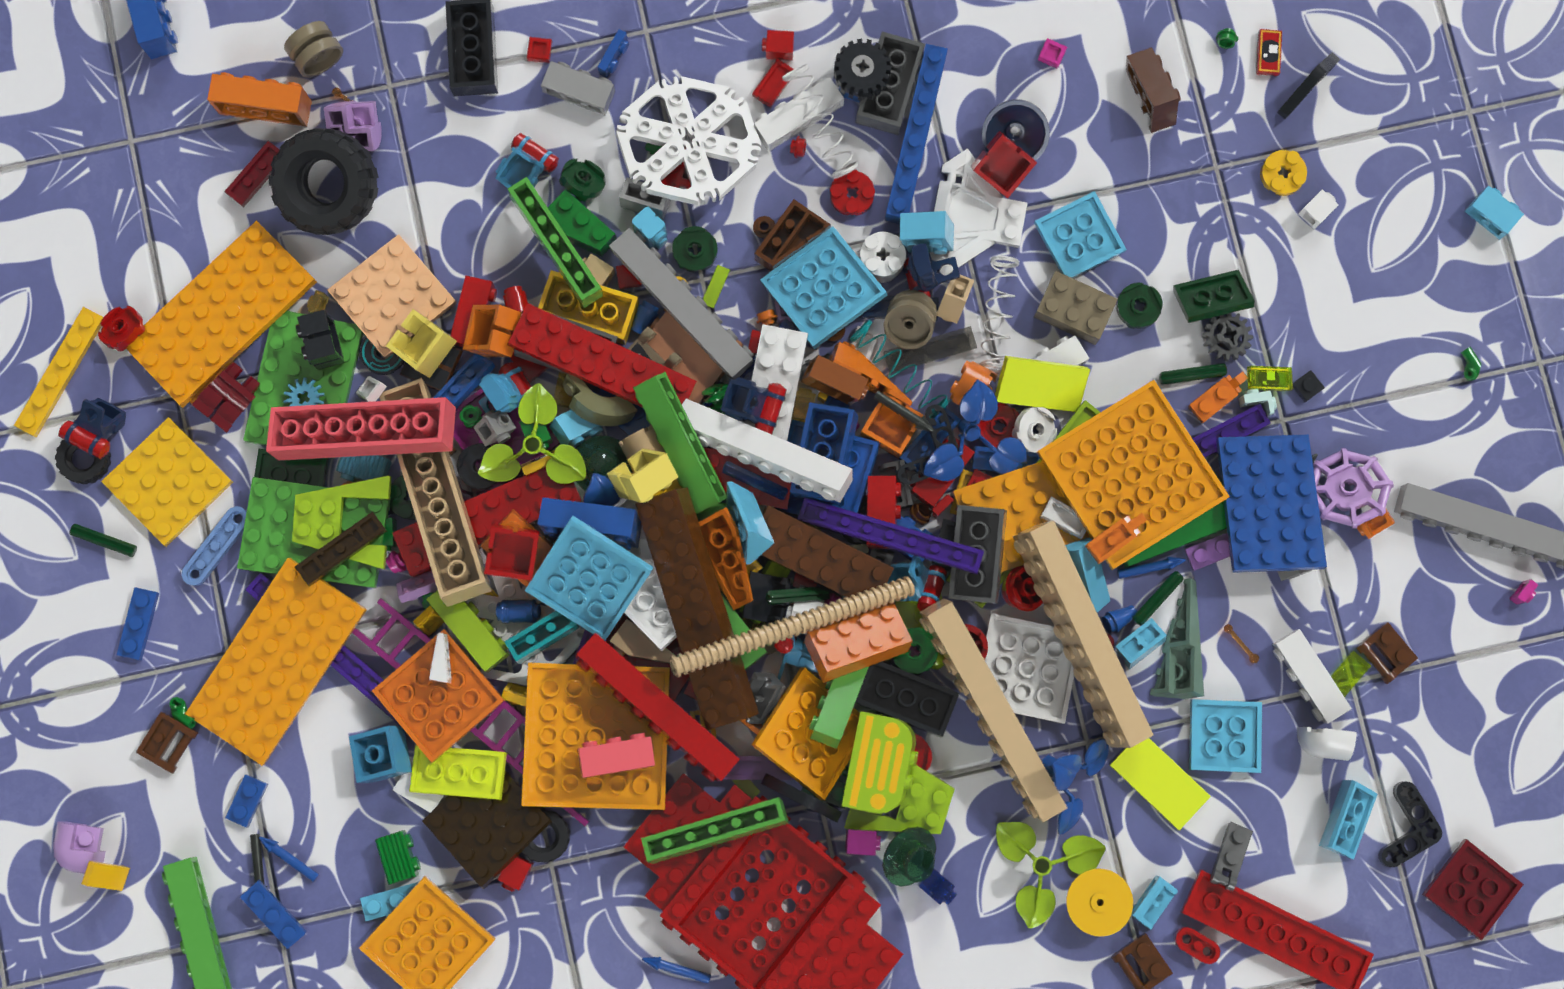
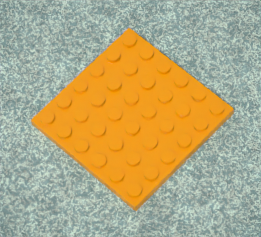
[1037,380,1230,570]
[522,663,670,810]

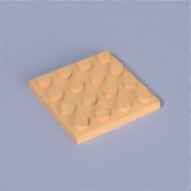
[327,234,457,360]

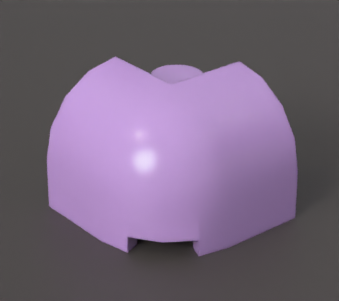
[324,101,382,151]
[53,821,106,874]

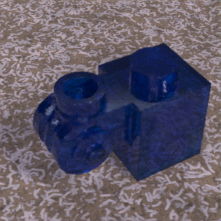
[917,867,957,905]

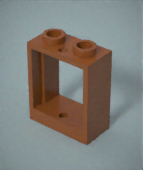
[801,355,869,406]

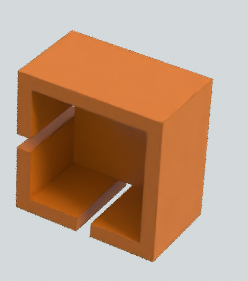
[463,304,522,357]
[860,392,923,459]

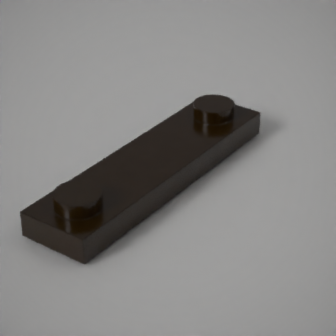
[295,511,387,587]

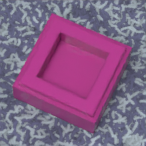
[1037,38,1067,69]

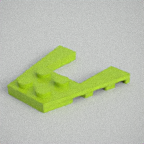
[292,476,392,570]
[844,764,955,834]

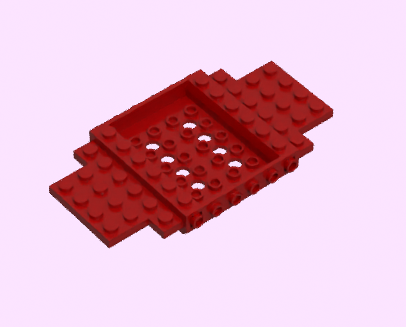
[623,773,904,989]

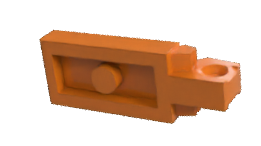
[1188,371,1248,424]
[1085,513,1147,564]

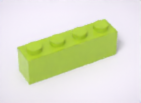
[426,590,509,673]

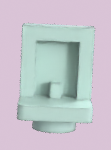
[1239,389,1277,417]

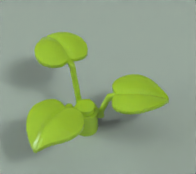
[478,383,586,484]
[996,822,1106,929]

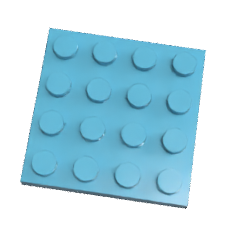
[760,226,887,349]
[525,516,654,641]

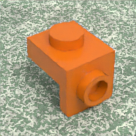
[1357,508,1395,539]

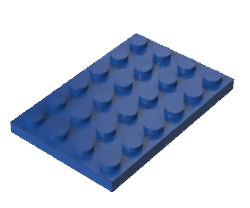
[1216,434,1327,573]

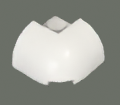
[1297,727,1357,761]

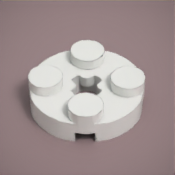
[1012,407,1057,453]

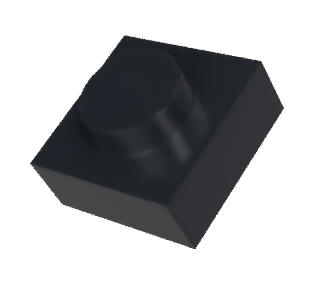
[1291,370,1325,402]

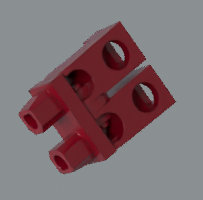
[189,361,260,433]

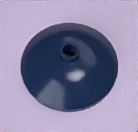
[982,99,1050,161]

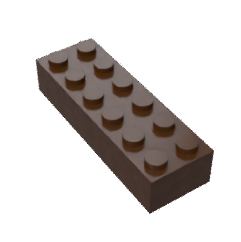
[760,505,894,598]

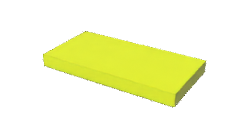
[995,356,1090,412]
[1109,738,1211,831]
[409,745,507,800]

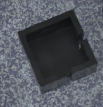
[296,310,345,370]

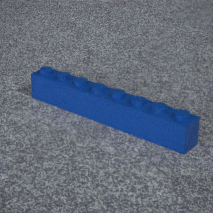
[884,44,948,224]

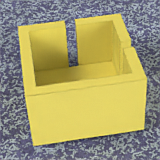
[386,309,457,378]
[607,448,678,503]

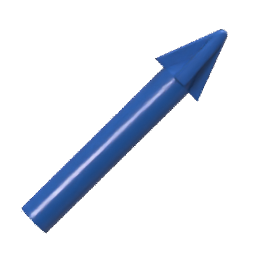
[1117,557,1186,579]
[259,836,319,882]
[642,957,711,984]

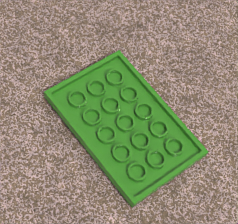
[243,311,363,459]
[237,477,391,588]

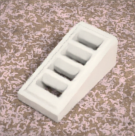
[429,633,452,683]

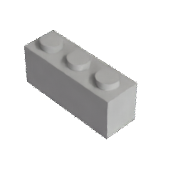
[541,61,615,116]

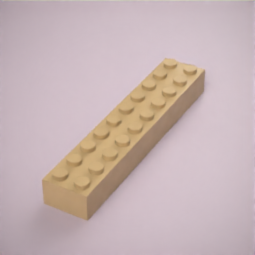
[379,378,492,607]
[1012,520,1153,748]
[919,598,1067,822]

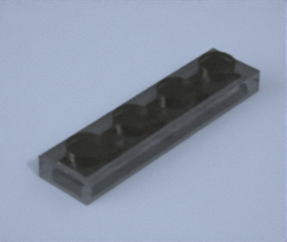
[883,326,977,374]

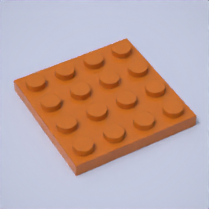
[372,629,505,763]

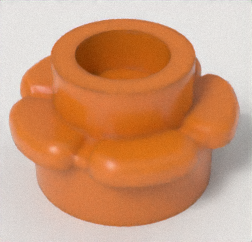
[756,309,778,326]

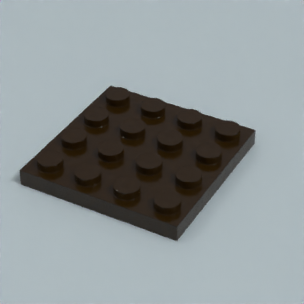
[422,770,552,889]

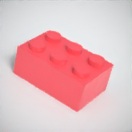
[578,733,655,778]

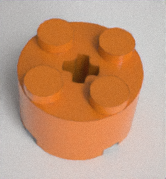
[950,361,998,405]

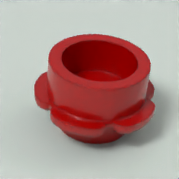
[790,136,807,158]

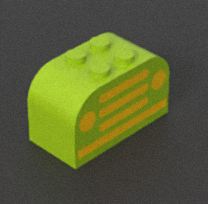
[842,711,918,814]

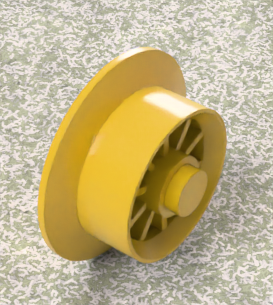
[1066,869,1133,936]

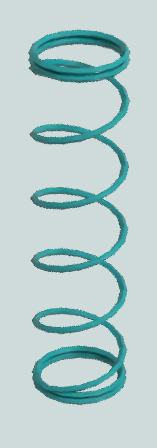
[850,320,950,419]

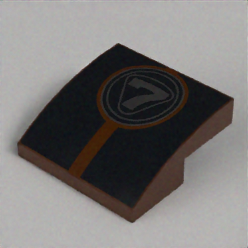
[400,347,463,391]

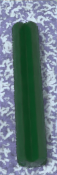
[1159,363,1227,385]
[69,524,137,557]
[1133,571,1184,626]
[765,586,830,605]

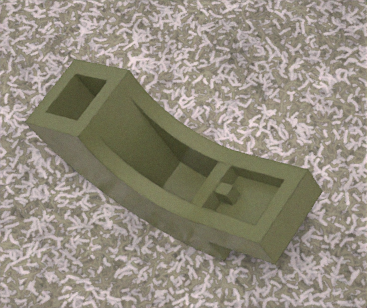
[562,373,637,426]

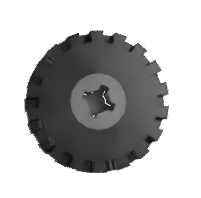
[834,39,891,101]

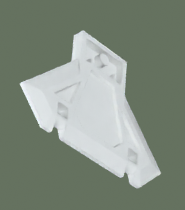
[930,148,1027,275]

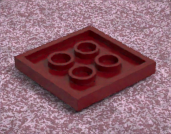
[1422,839,1524,940]

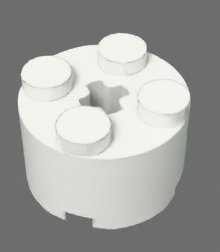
[859,232,906,283]

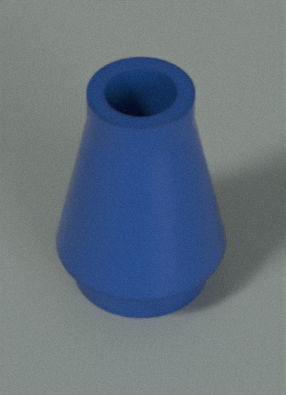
[631,300,659,334]
[1102,605,1137,633]

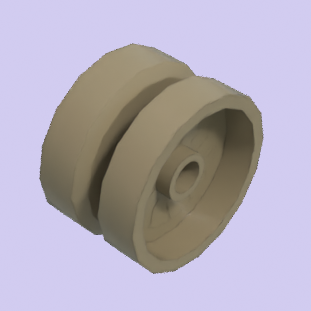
[284,21,344,78]
[883,290,937,349]

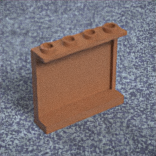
[648,308,744,405]

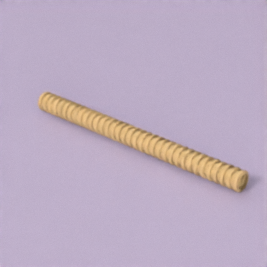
[670,576,915,677]

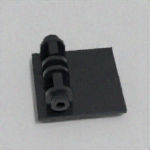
[742,571,792,624]

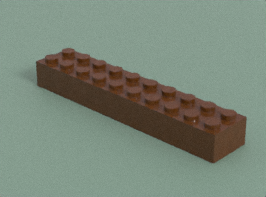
[635,487,759,730]

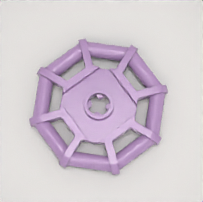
[1313,448,1394,529]

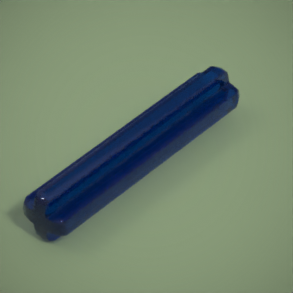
[722,461,788,500]

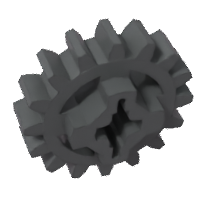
[1202,313,1254,362]

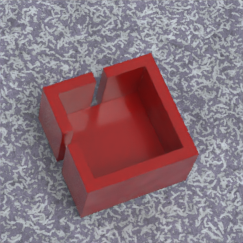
[971,131,1037,198]
[484,524,539,581]

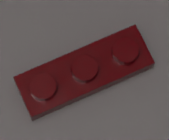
[224,141,280,208]

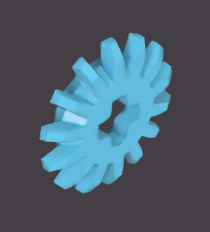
[283,378,325,406]

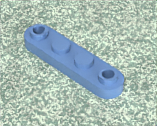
[182,506,247,586]

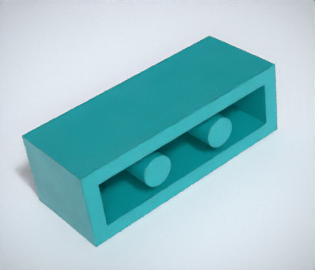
[504,611,580,664]

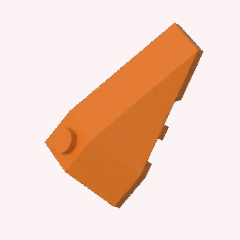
[829,341,912,407]
[699,507,753,611]

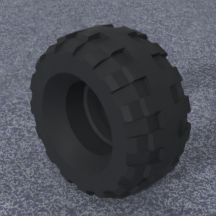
[269,128,379,235]

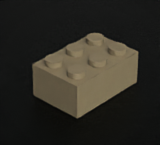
[1034,271,1118,345]

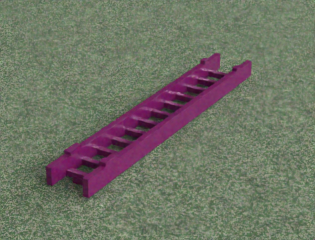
[352,598,590,826]

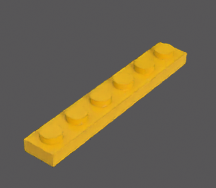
[14,307,103,438]

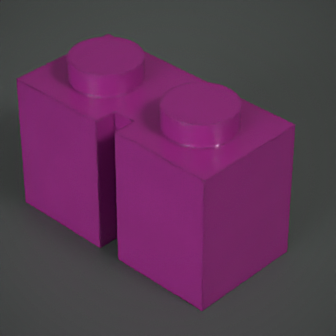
[845,829,881,856]

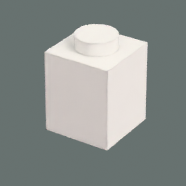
[1299,189,1338,229]

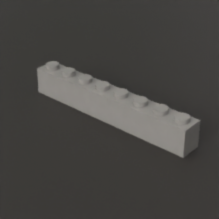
[609,228,754,379]
[1394,483,1564,569]

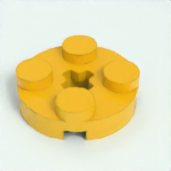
[1260,150,1307,196]

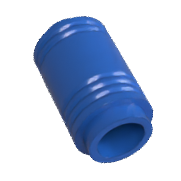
[496,599,541,623]

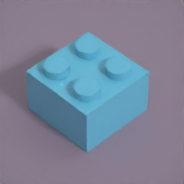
[900,211,954,255]

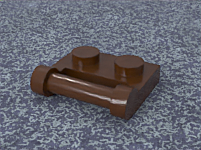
[1356,622,1418,684]
[136,712,199,774]
[1111,933,1173,989]

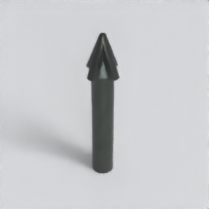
[874,391,935,432]
[250,834,268,887]

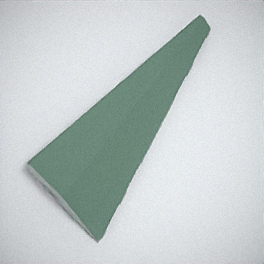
[1150,578,1204,699]

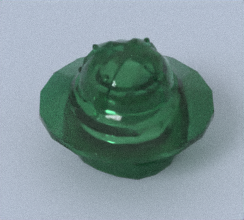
[576,436,633,491]
[882,827,936,887]

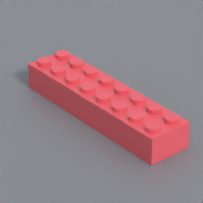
[266,397,456,460]

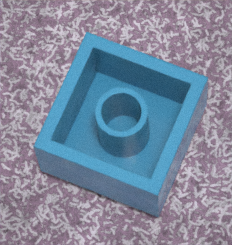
[349,726,412,783]

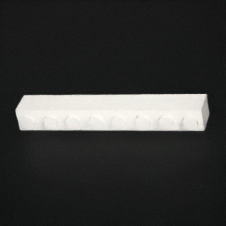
[682,399,853,503]

